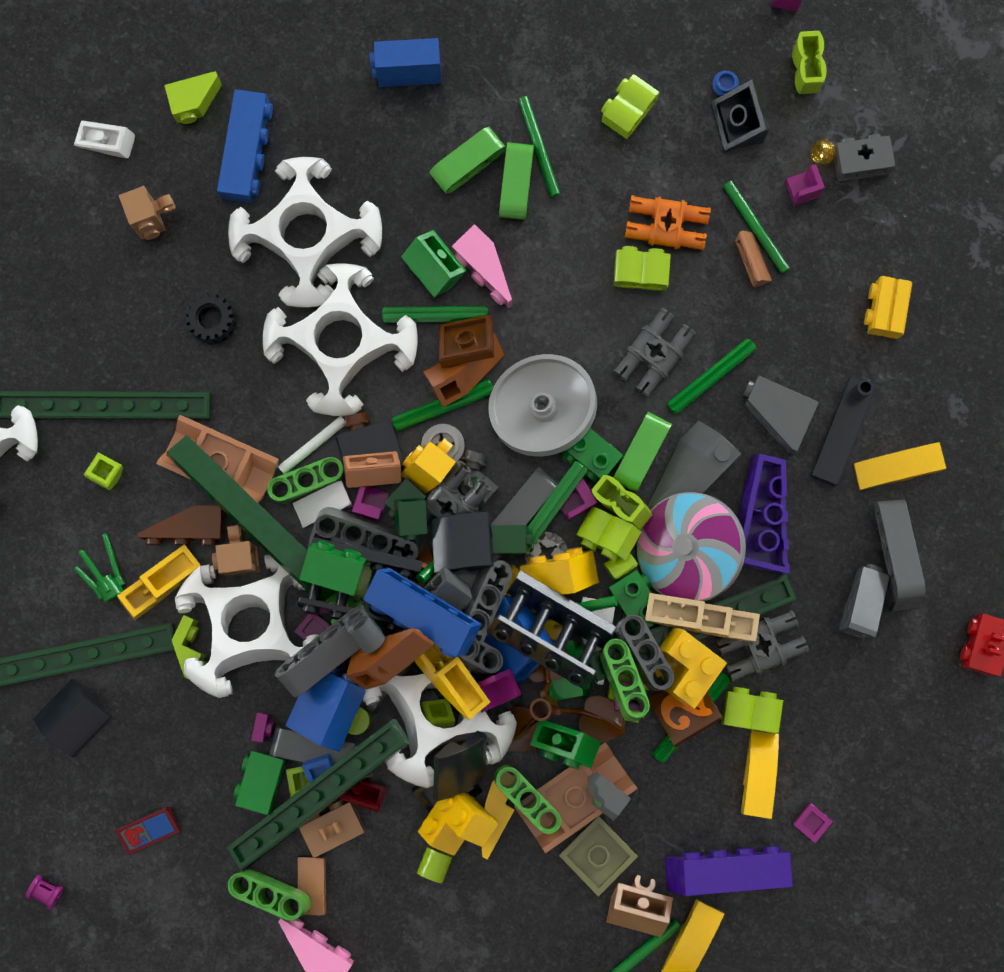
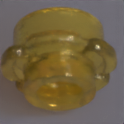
[811,138,835,165]

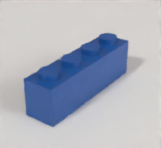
[217,89,273,204]
[363,568,482,658]

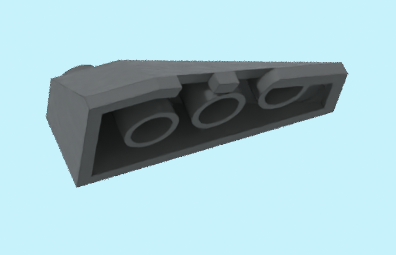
[647,421,741,510]

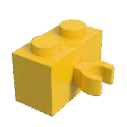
[401,438,456,495]

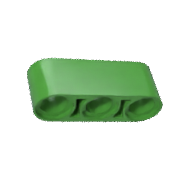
[430,127,506,194]
[499,142,534,220]
[613,412,672,493]
[267,457,345,504]
[600,639,650,722]
[494,765,561,834]
[228,869,311,921]

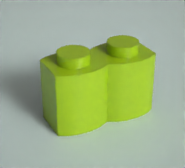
[792,31,827,94]
[601,74,659,139]
[613,246,671,291]
[592,475,652,530]
[576,506,642,561]
[721,687,783,734]

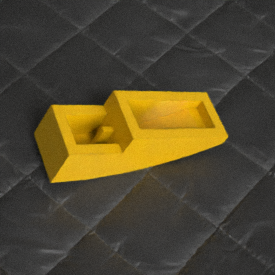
[853,442,946,490]
[117,544,200,621]
[415,643,490,720]
[741,730,779,819]
[482,772,515,859]
[661,899,724,972]

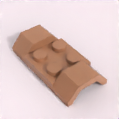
[156,415,279,504]
[514,742,637,853]

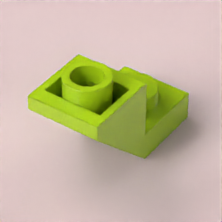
[172,615,207,680]

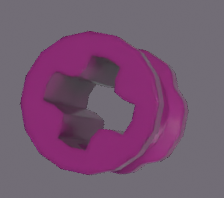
[25,875,63,910]

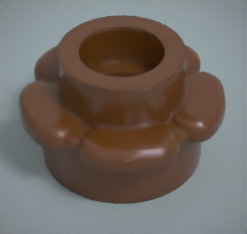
[344,412,370,431]

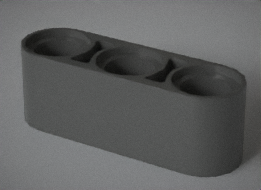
[616,615,674,691]

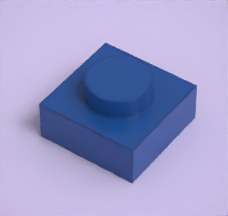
[302,753,334,783]

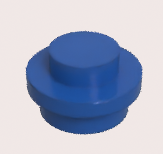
[712,71,739,96]

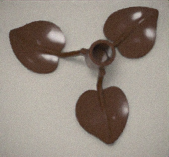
[507,638,626,752]

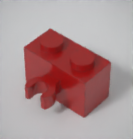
[960,613,1004,677]

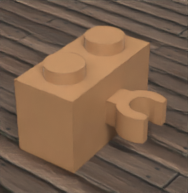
[118,186,176,240]
[212,525,260,577]
[299,800,366,858]
[607,875,673,937]

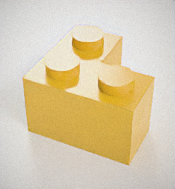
[520,547,599,595]
[659,627,727,709]
[417,792,498,856]

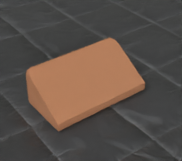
[735,231,772,288]
[343,451,401,488]
[298,856,326,915]

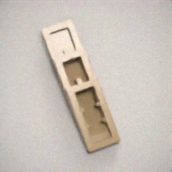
[645,593,760,643]

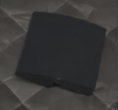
[335,420,405,488]
[432,512,494,574]
[433,730,487,801]

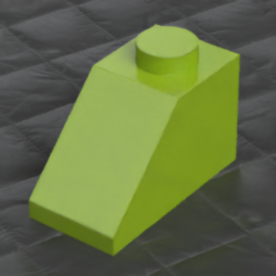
[165,71,222,124]

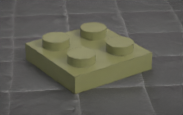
[559,816,638,897]

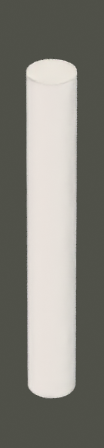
[278,416,346,474]

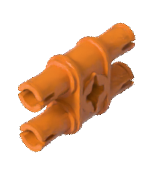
[625,195,711,251]

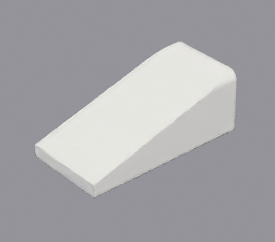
[74,121,135,158]
[293,480,353,528]

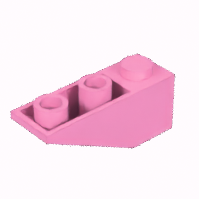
[452,224,512,308]
[278,918,354,972]

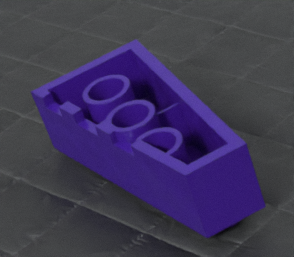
[738,454,790,575]
[665,846,793,896]

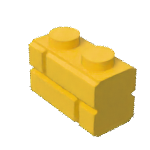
[864,276,912,339]

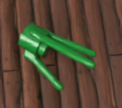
[74,533,125,603]

